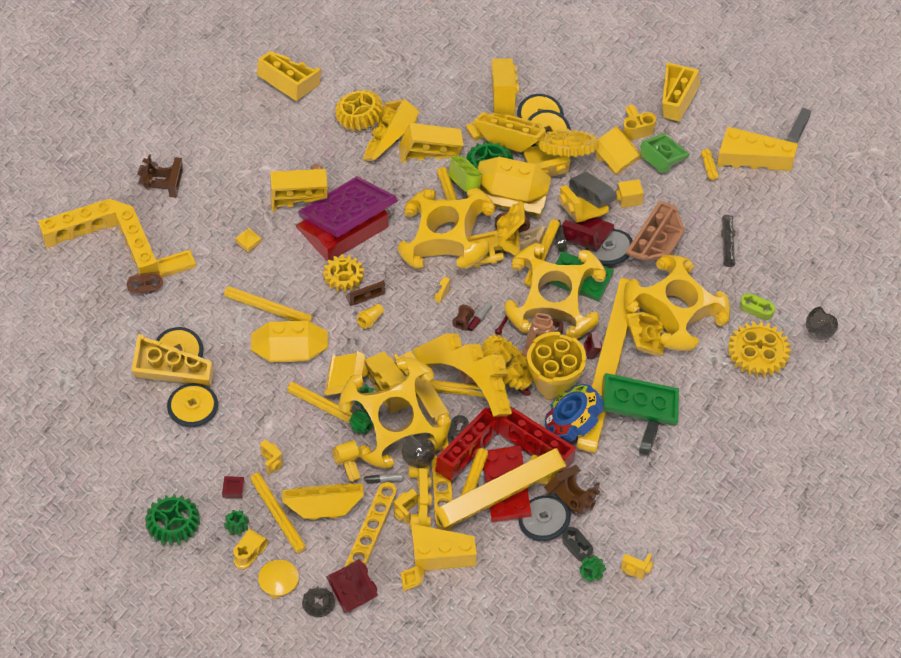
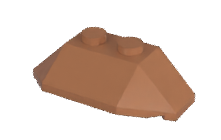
[626,200,685,260]

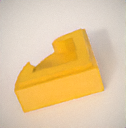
[435,276,450,303]

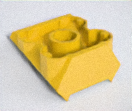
[595,125,642,175]
[625,312,664,356]
[324,350,368,395]

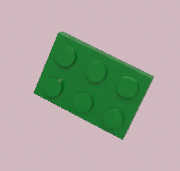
[548,251,614,302]

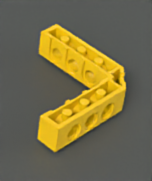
[38,199,159,278]

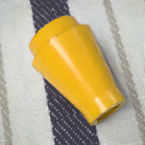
[356,304,384,329]

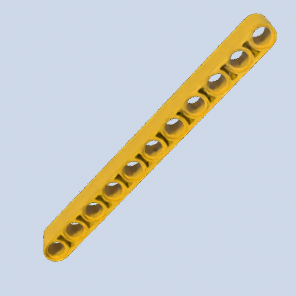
[576,277,640,453]

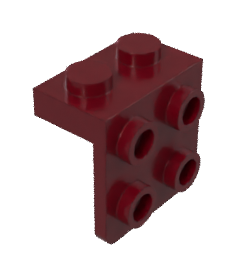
[562,217,614,251]
[326,559,378,614]

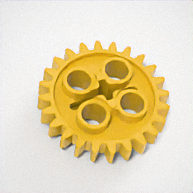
[539,129,598,157]
[727,321,791,378]
[481,334,533,390]

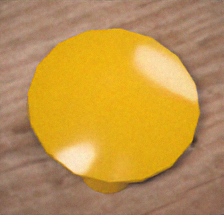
[258,560,299,598]

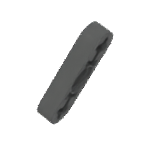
[786,108,811,143]

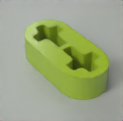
[740,293,775,320]

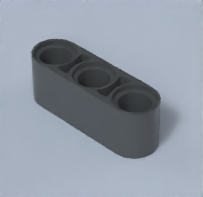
[569,172,616,208]

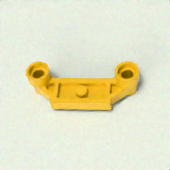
[408,462,432,530]

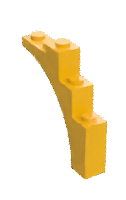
[413,333,512,417]

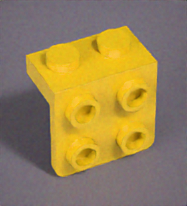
[523,145,571,177]
[559,185,609,223]
[497,200,525,256]

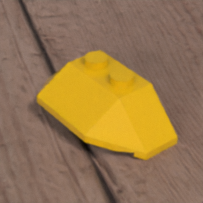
[474,112,546,152]
[478,157,551,203]
[251,321,328,362]
[282,483,364,520]

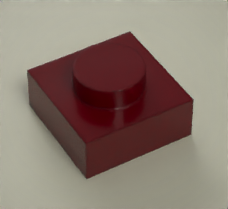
[584,332,602,359]
[222,476,245,498]

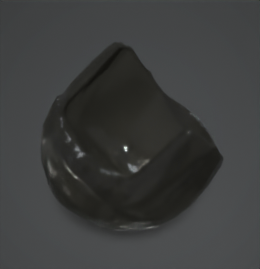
[805,306,838,340]
[402,436,436,468]

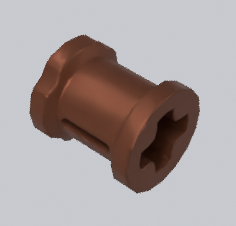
[452,304,475,330]

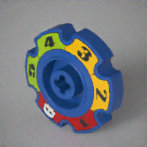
[545,384,604,442]

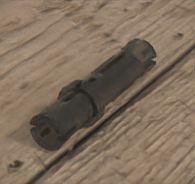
[721,215,736,267]

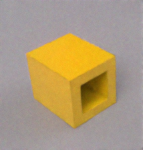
[615,179,644,208]

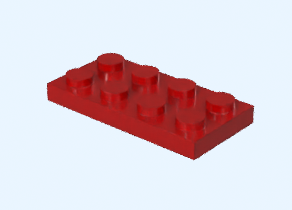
[484,445,532,522]

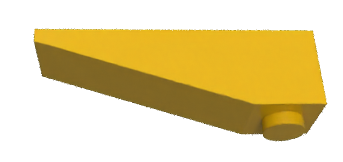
[362,99,420,161]

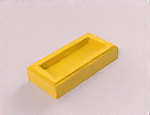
[156,249,196,278]

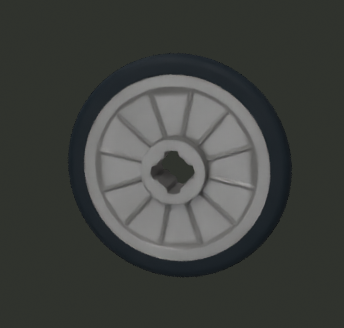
[585,229,633,266]
[518,495,571,541]

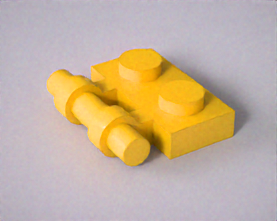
[471,231,504,268]

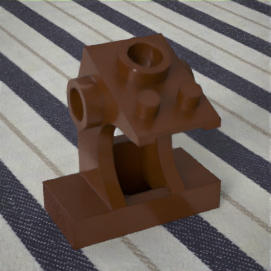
[137,154,183,198]
[544,465,600,514]

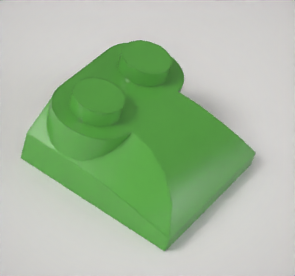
[640,133,690,173]

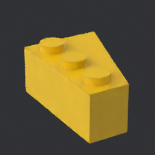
[257,51,321,101]
[662,62,700,122]
[398,123,464,163]
[270,169,328,212]
[364,351,411,414]
[411,524,477,571]

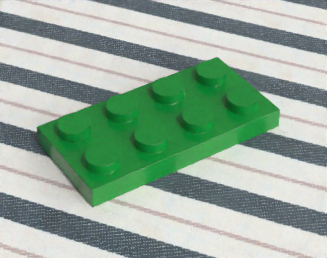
[602,373,679,426]

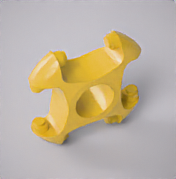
[397,187,495,270]
[504,243,606,339]
[624,255,730,351]
[338,356,451,469]

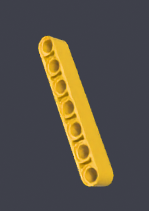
[435,448,567,529]

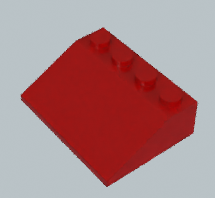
[296,210,389,261]

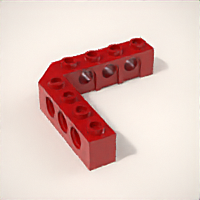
[435,407,576,481]

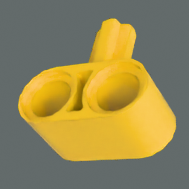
[622,104,656,140]
[332,440,360,482]

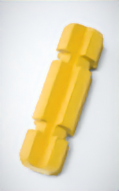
[701,148,718,181]

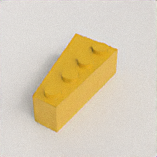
[717,126,798,171]
[131,334,214,386]

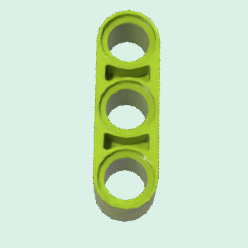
[448,156,482,193]

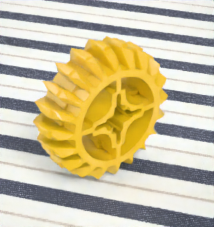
[335,89,384,132]

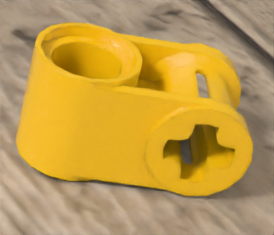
[233,529,268,569]

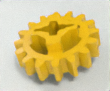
[323,254,364,293]

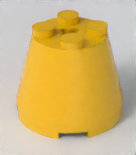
[527,332,586,400]

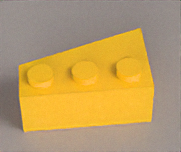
[491,58,519,116]

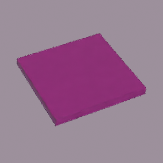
[298,176,398,237]

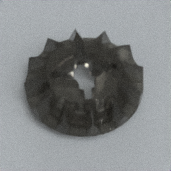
[302,586,335,617]

